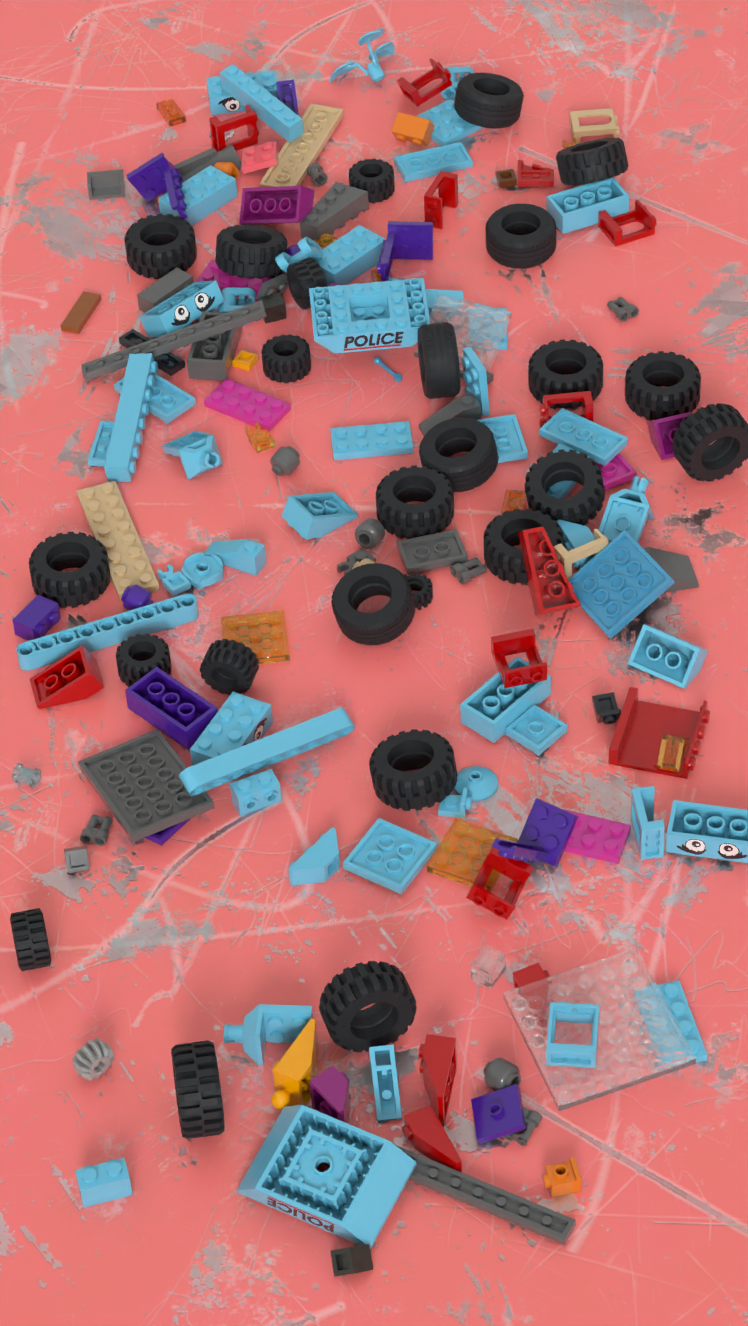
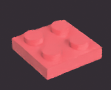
[241,141,279,174]

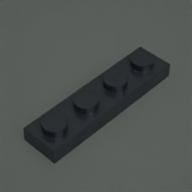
[119,329,185,376]

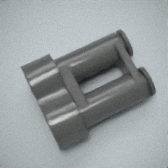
[607,297,639,322]
[450,558,487,584]
[80,814,113,846]
[503,1107,543,1146]

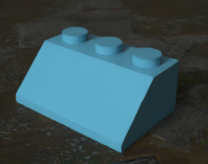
[628,624,709,689]

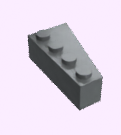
[300,182,369,244]

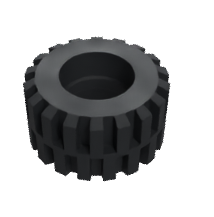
[349,159,395,203]
[287,258,328,310]
[261,334,311,383]
[116,633,172,687]
[200,639,259,695]
[10,908,51,971]

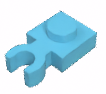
[158,564,191,597]

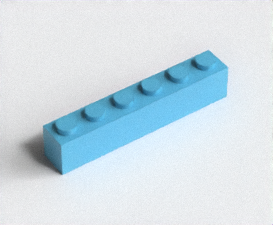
[220,64,303,143]

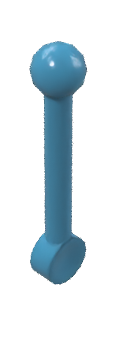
[374,357,402,382]

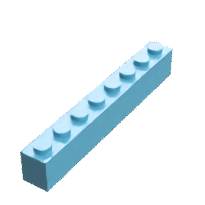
[104,353,158,482]

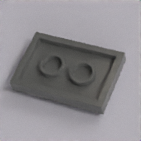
[397,529,468,575]

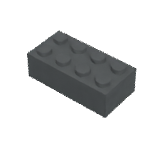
[187,312,242,381]

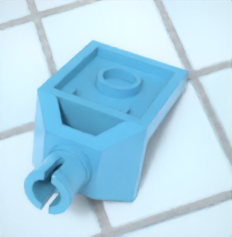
[162,430,223,479]
[599,476,654,544]
[224,1004,313,1065]

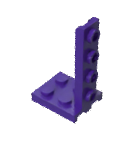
[127,153,187,220]
[377,221,433,281]
[492,798,579,867]

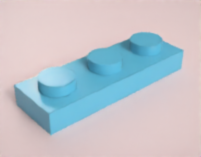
[88,421,114,467]

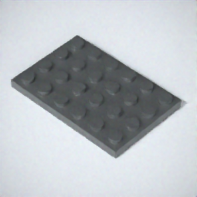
[78,729,215,842]

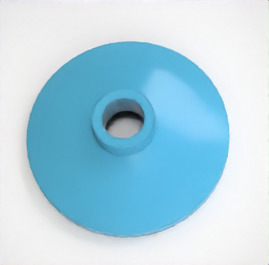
[454,766,498,801]

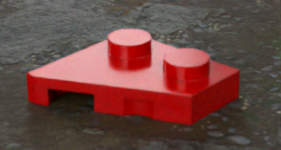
[517,160,554,187]

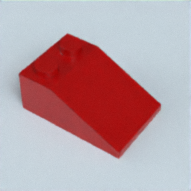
[30,646,105,709]
[419,1034,457,1127]

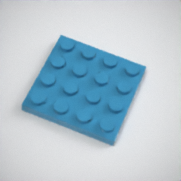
[568,530,675,639]

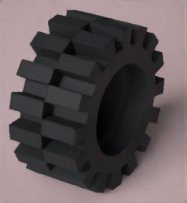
[404,573,433,610]

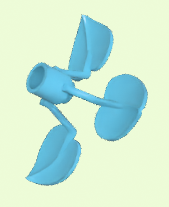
[330,28,395,83]

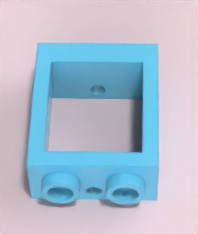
[546,1002,600,1068]

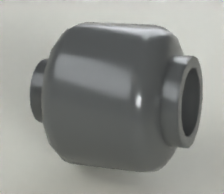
[270,446,300,476]
[355,518,385,549]
[483,1058,521,1091]

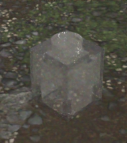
[470,945,506,988]

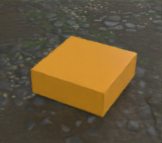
[232,350,259,371]

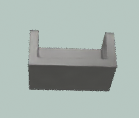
[87,169,125,200]

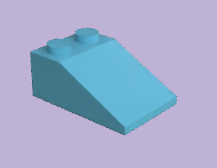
[281,492,358,540]

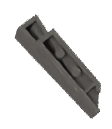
[162,145,242,195]

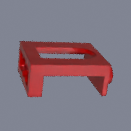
[397,58,453,107]
[209,105,259,153]
[424,171,458,229]
[598,199,657,247]
[539,391,593,428]
[491,629,547,688]
[466,847,534,920]

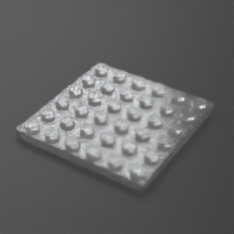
[503,948,696,1111]

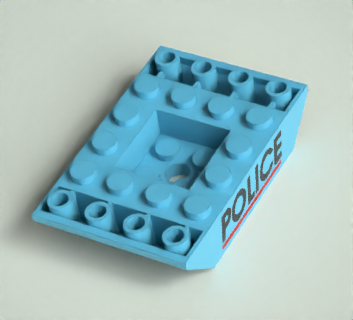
[309,278,430,354]
[236,1105,416,1250]

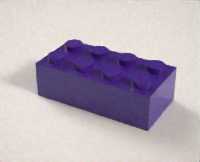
[125,667,218,750]

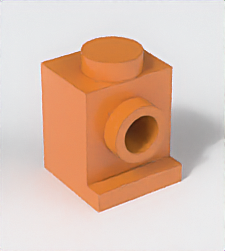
[542,1157,581,1198]

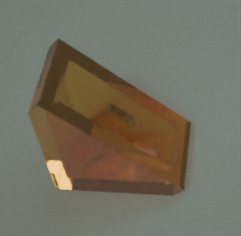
[657,733,689,772]

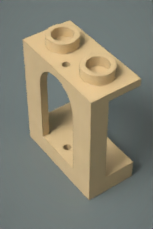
[570,108,620,146]
[554,528,609,579]

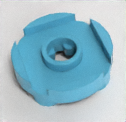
[182,553,223,590]

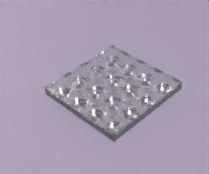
[414,293,512,372]

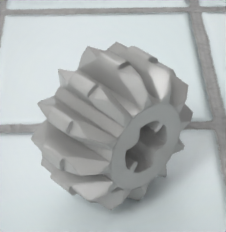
[72,1038,115,1081]

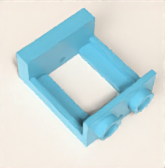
[631,786,665,860]

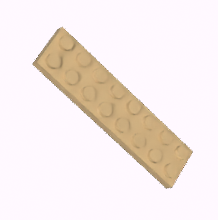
[259,104,344,187]
[76,481,160,601]

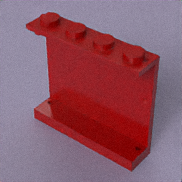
[609,687,710,779]

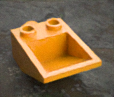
[271,1018,318,1110]

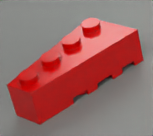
[518,526,581,616]

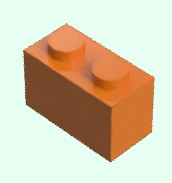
[391,112,435,146]

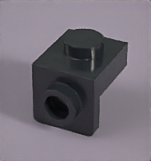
[592,692,621,724]

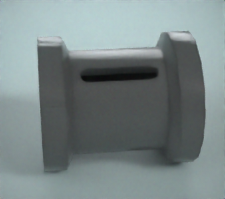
[307,163,328,187]

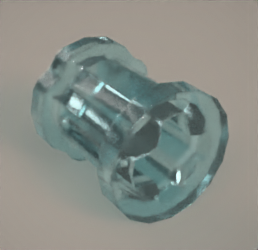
[12,763,41,788]

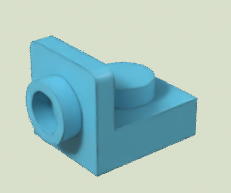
[438,788,472,818]

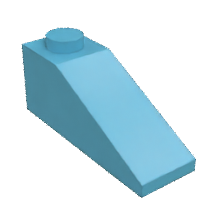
[204,539,267,576]
[369,1044,402,1121]

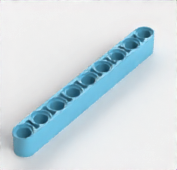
[16,594,199,671]
[179,708,355,796]

